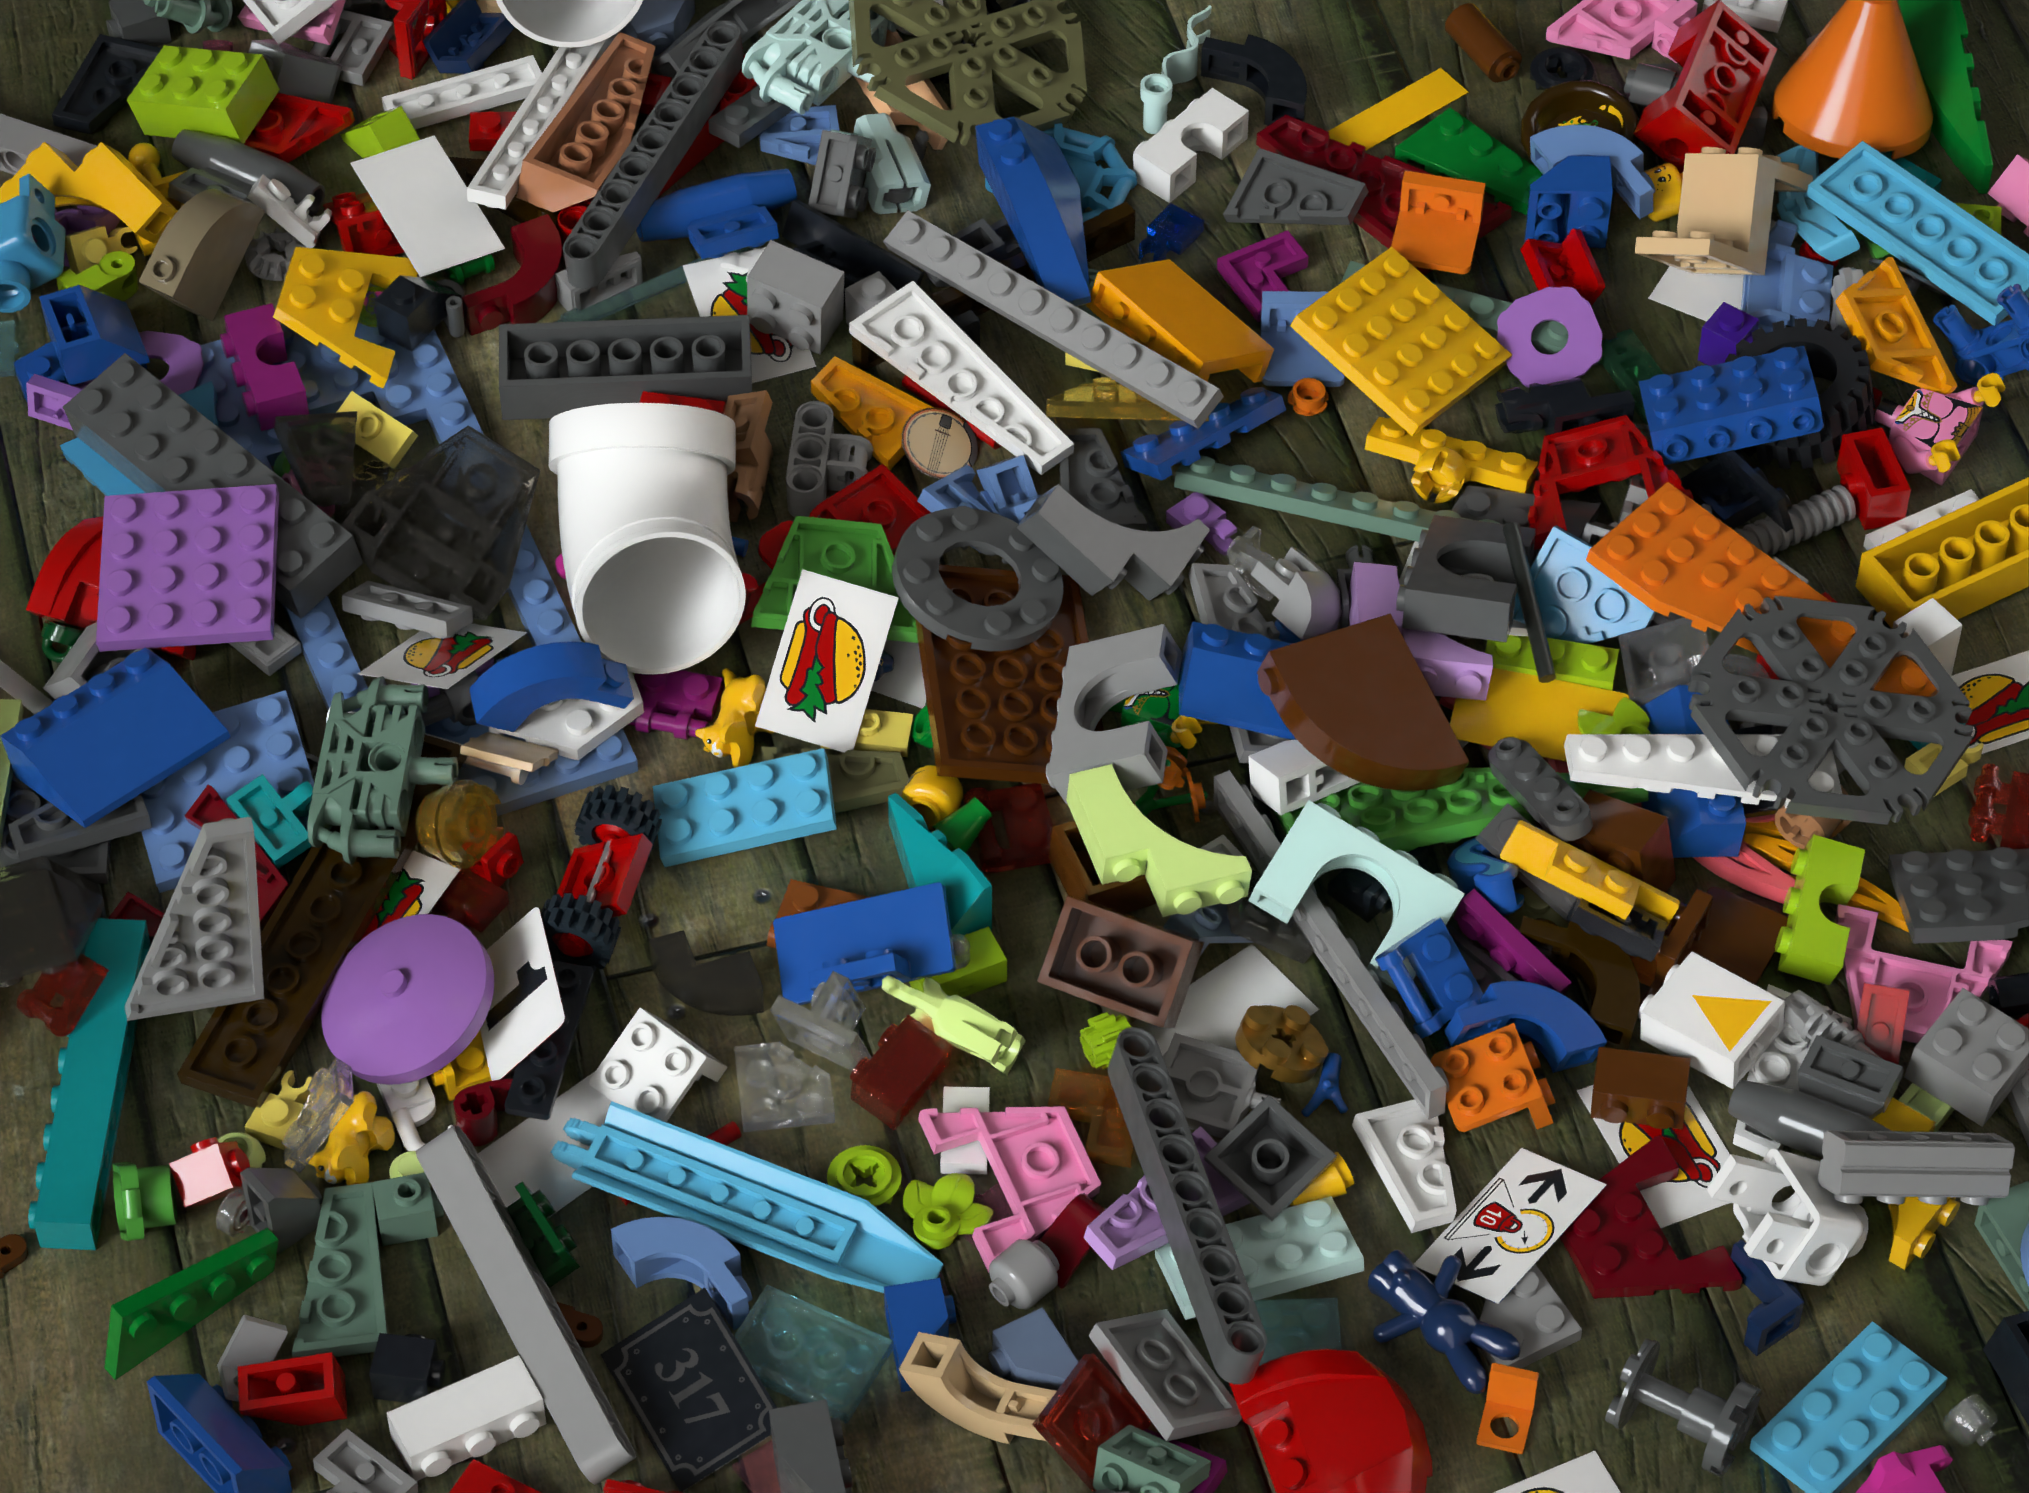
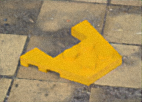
[273,247,418,388]

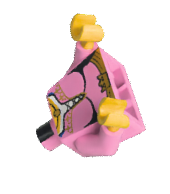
[1874,373,2006,485]

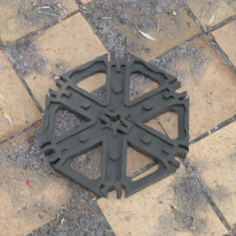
[1688,596,1973,825]

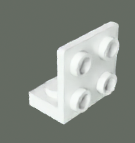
[589,1008,728,1122]

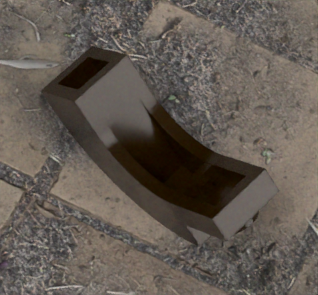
[1519,916,1641,1050]

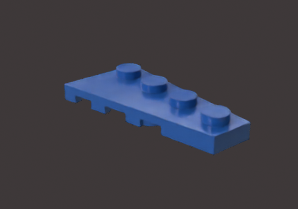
[1120,387,1286,481]

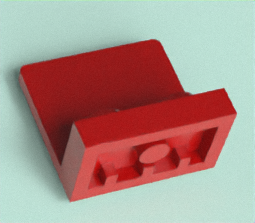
[323,192,404,256]

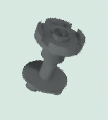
[1605,1339,1761,1477]

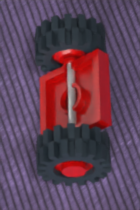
[541,785,662,972]

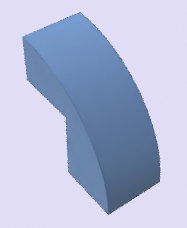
[976,455,1043,524]

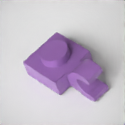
[1166,492,1237,555]

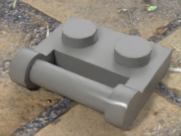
[309,10,394,86]

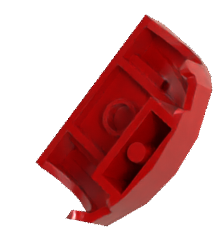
[26,517,196,661]
[1229,1349,1433,1493]

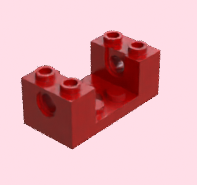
[1634,0,1777,173]

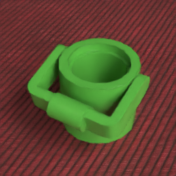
[112,1162,177,1241]

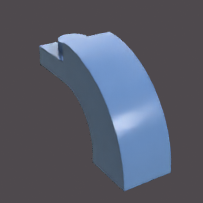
[1530,125,1655,219]
[611,1217,752,1331]

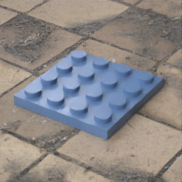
[141,690,314,893]

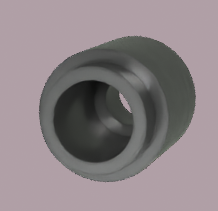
[1624,63,1679,106]

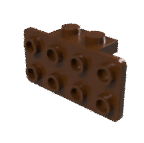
[1639,887,1788,1019]

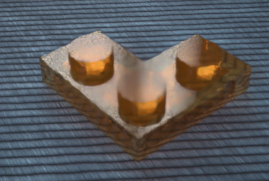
[1047,1068,1135,1168]

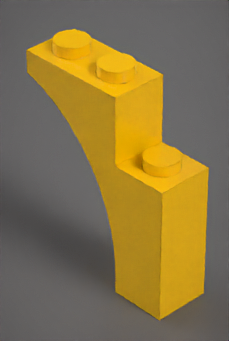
[0,142,178,244]
[1872,1097,1960,1270]

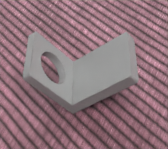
[217,1315,288,1402]

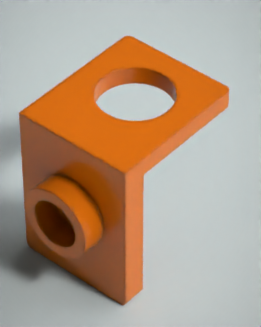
[1476,1363,1539,1455]

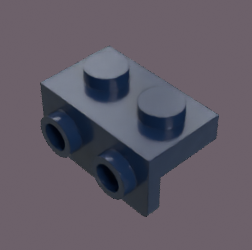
[423,0,515,74]

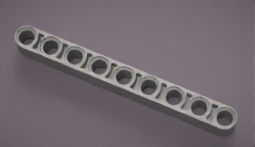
[415,1124,636,1485]

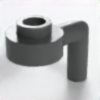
[435,279,465,338]

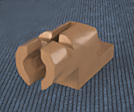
[723,390,773,522]

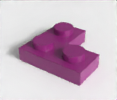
[1217,230,1309,322]

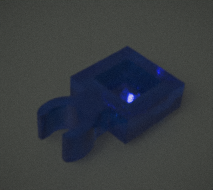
[1138,203,1204,262]

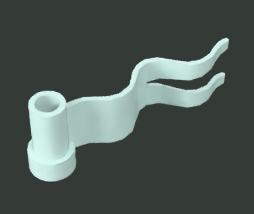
[1140,5,1212,134]

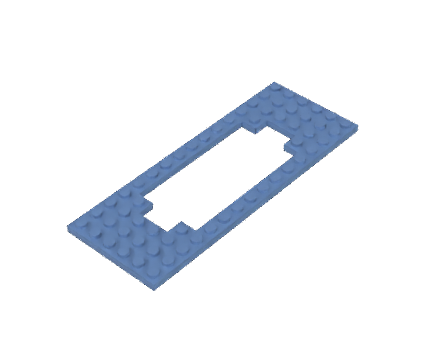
[196,294,638,841]

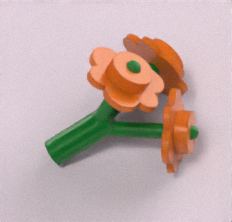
[1135,746,1208,823]

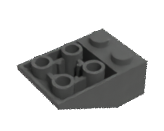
[769,1399,853,1493]

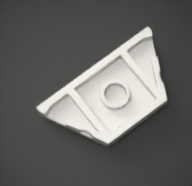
[488,672,644,761]

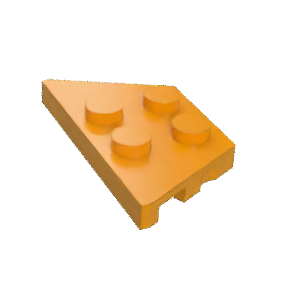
[1835,257,1958,395]

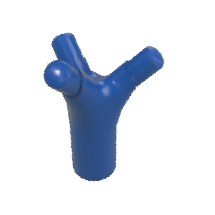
[1301,1053,1348,1117]

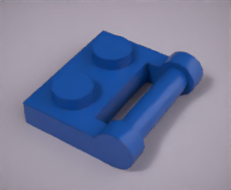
[1375,917,1483,1038]

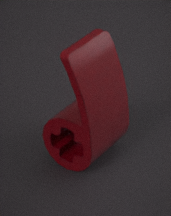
[453,1079,512,1146]
[1040,1193,1106,1289]

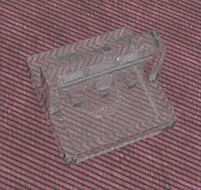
[770,971,875,1078]

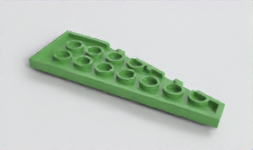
[1273,767,1649,852]

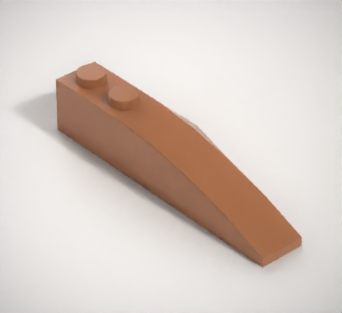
[516,32,656,212]

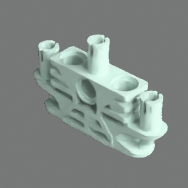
[742,0,899,115]

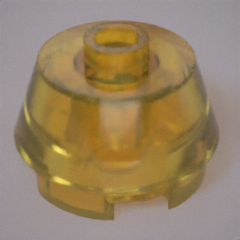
[416,779,504,869]

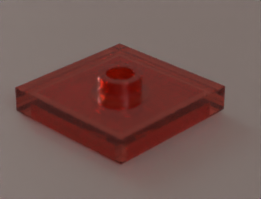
[1032,1353,1152,1492]

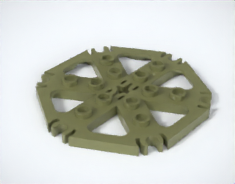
[849,0,1087,146]

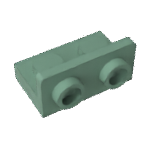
[1093,1424,1211,1493]

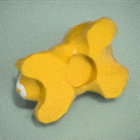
[695,668,774,768]
[306,1083,395,1185]

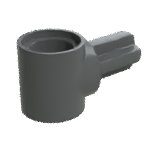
[405,670,479,726]

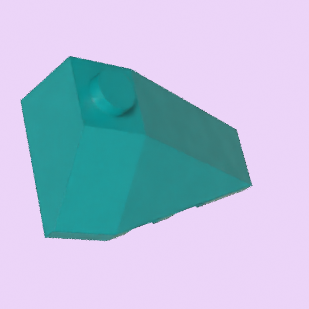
[888,792,992,939]

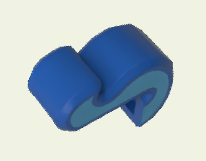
[1447,837,1525,916]

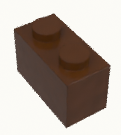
[1590,1047,1691,1130]

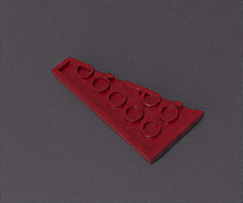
[1256,115,1512,276]

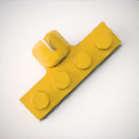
[1365,416,1538,503]

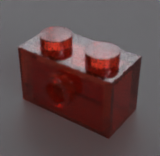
[850,1014,952,1130]

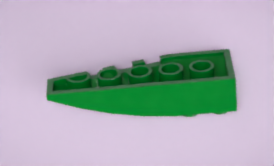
[1898,0,1993,194]

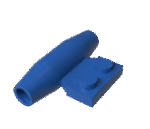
[636,169,797,259]

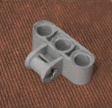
[786,401,873,517]

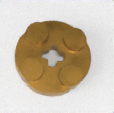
[1235,1005,1329,1083]

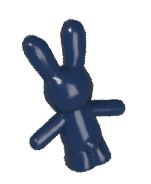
[1368,1250,1521,1394]

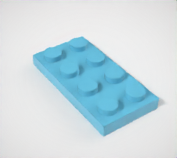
[653,748,837,867]
[1749,1321,1948,1493]

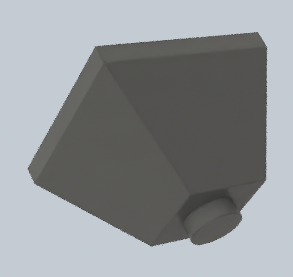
[1204,1095,1337,1221]

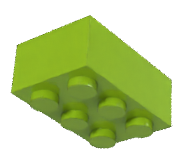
[127,45,280,144]

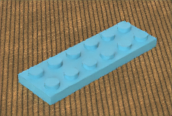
[1807,141,2029,326]

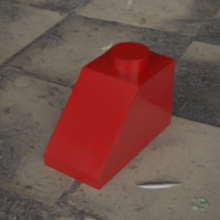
[237,1352,347,1426]

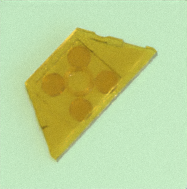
[1046,377,1209,421]

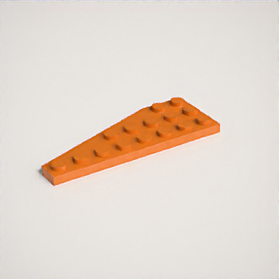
[1586,482,1937,697]

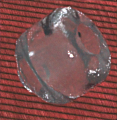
[1942,1393,1998,1447]

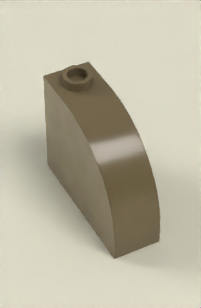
[139,189,265,322]

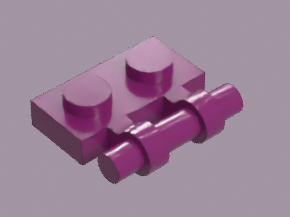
[628,670,724,740]

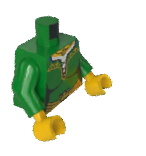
[1108,678,1203,758]

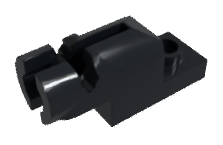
[1495,378,1635,435]

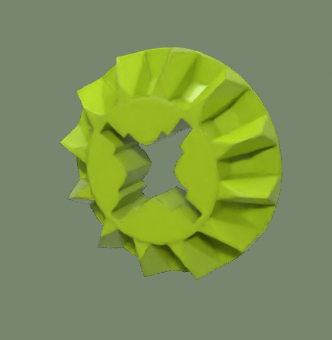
[827,1145,902,1208]

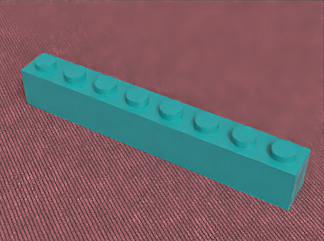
[28,918,151,1250]

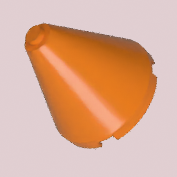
[1771,0,1934,160]

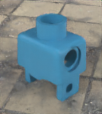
[0,174,66,313]

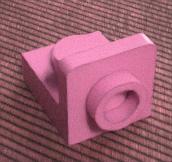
[1651,0,1698,65]

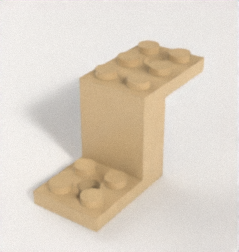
[1635,147,1813,276]

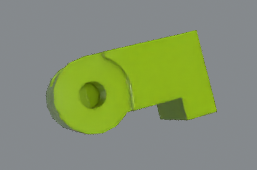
[56,251,138,301]

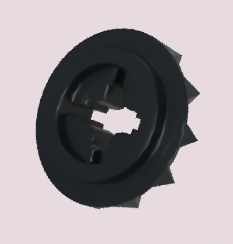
[1530,47,1594,90]

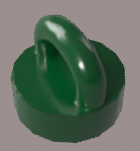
[41,620,84,663]

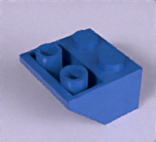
[1524,156,1613,248]
[39,285,150,386]

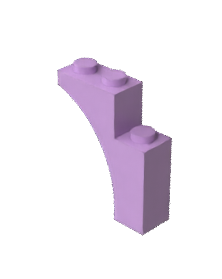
[1348,562,1493,701]

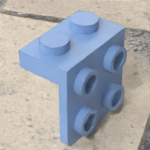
[1260,291,1345,387]

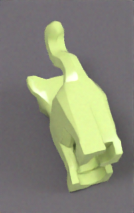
[881,975,1026,1075]

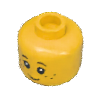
[1644,163,1683,222]

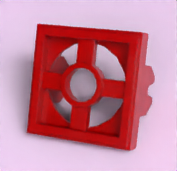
[384,0,447,80]

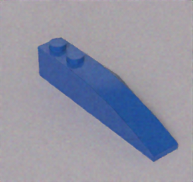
[975,116,1091,306]

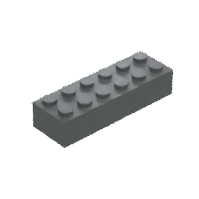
[499,315,752,420]

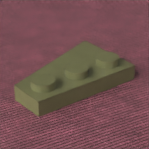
[761,746,909,813]

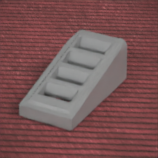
[555,252,643,319]

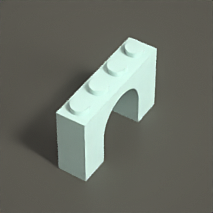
[1248,800,1465,991]

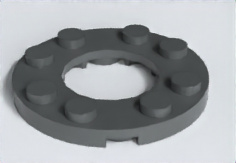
[892,506,1063,651]

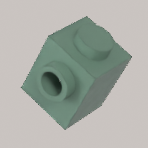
[372,1172,444,1246]

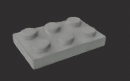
[1088,1309,1242,1441]

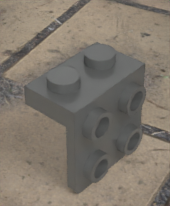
[808,130,876,219]

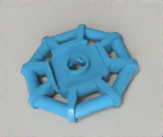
[985,123,1137,222]

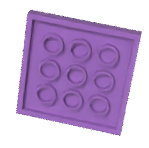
[96,484,279,652]

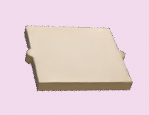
[460,732,559,772]

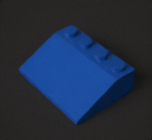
[0,647,231,828]

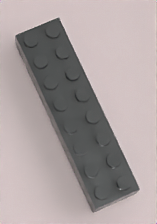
[63,353,363,619]

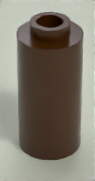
[1445,3,1522,83]

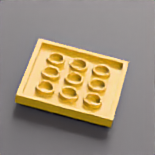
[1290,246,1512,436]

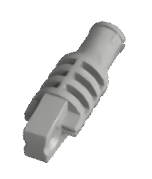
[1784,990,1882,1059]

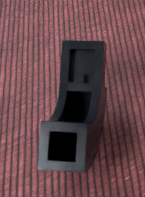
[1201,34,1307,126]

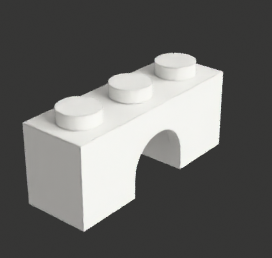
[1133,88,1249,203]

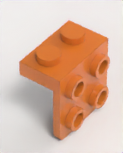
[1391,170,1486,274]
[1431,1023,1556,1132]

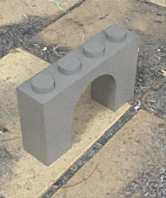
[1046,624,1182,804]

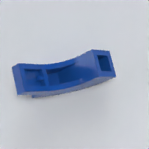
[469,642,634,732]

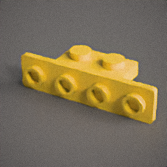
[1500,820,1680,928]

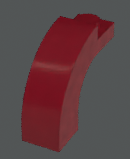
[462,214,564,336]

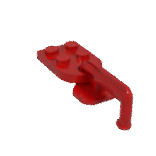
[738,464,931,625]

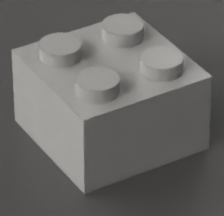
[747,240,844,355]
[1904,988,2029,1127]

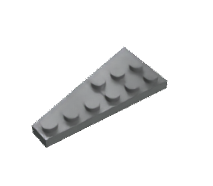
[124,816,264,1021]

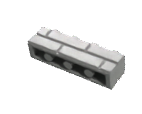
[1818,1130,2015,1206]

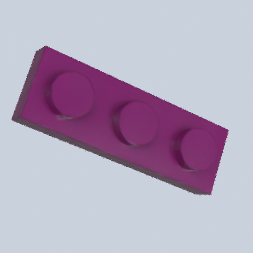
[1454,889,1571,995]

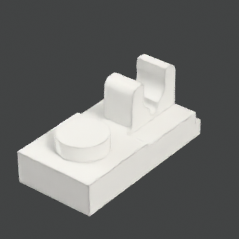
[247,174,332,248]

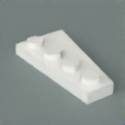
[1733,984,1852,1157]

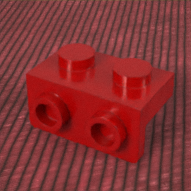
[1520,228,1605,307]

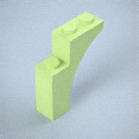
[1066,764,1252,917]

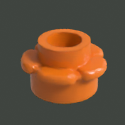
[1288,378,1329,416]

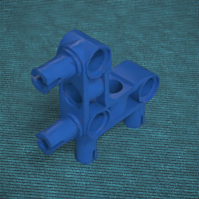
[1933,284,2029,386]

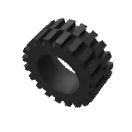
[1725,318,1875,469]

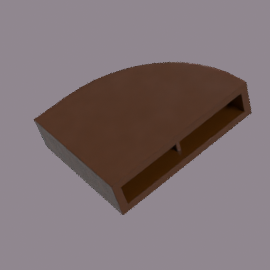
[1257,614,1469,791]

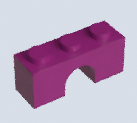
[220,303,310,431]

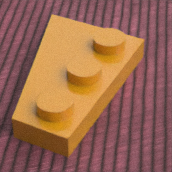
[810,356,934,470]

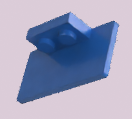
[773,882,956,1007]

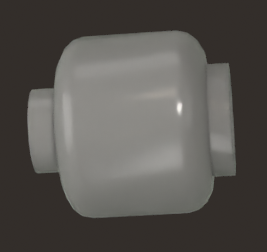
[989,1239,1059,1310]

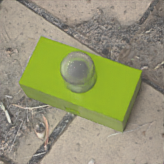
[909,926,1007,997]

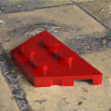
[244,93,355,163]

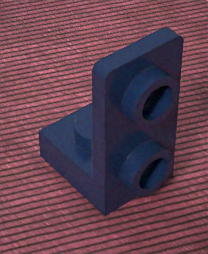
[1731,1239,1804,1356]

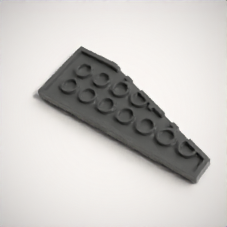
[1888,847,2029,944]

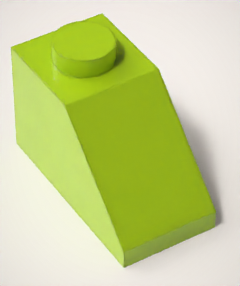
[340,106,420,159]

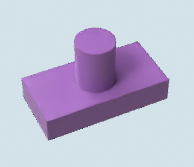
[26,374,94,430]

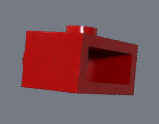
[1836,427,1911,530]

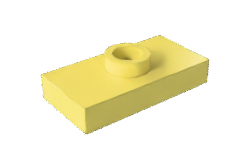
[330,391,418,469]
[821,709,914,757]

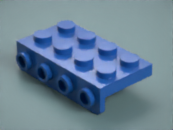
[1638,346,1824,465]

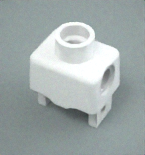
[1706,1148,1868,1286]

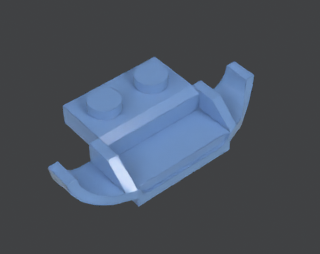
[1741,220,1833,334]

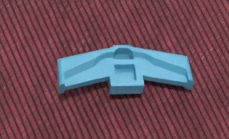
[1777,144,1860,262]

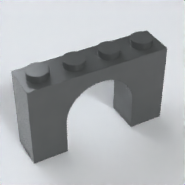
[1396,515,1536,642]

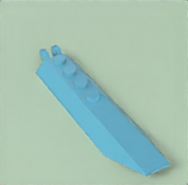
[550,1101,943,1293]

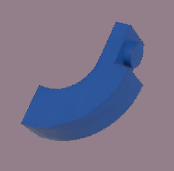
[1444,981,1607,1073]

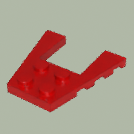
[1528,415,1694,550]

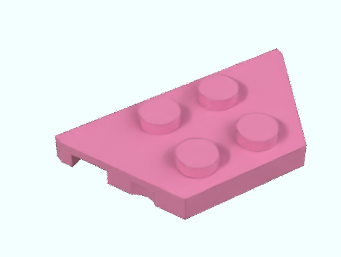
[1546,0,1677,60]

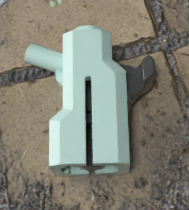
[831,113,931,214]

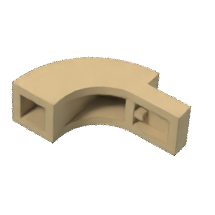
[899,1332,1066,1444]

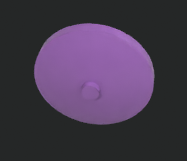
[321,914,495,1085]

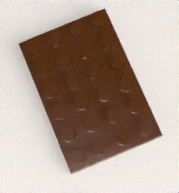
[915,564,1104,784]

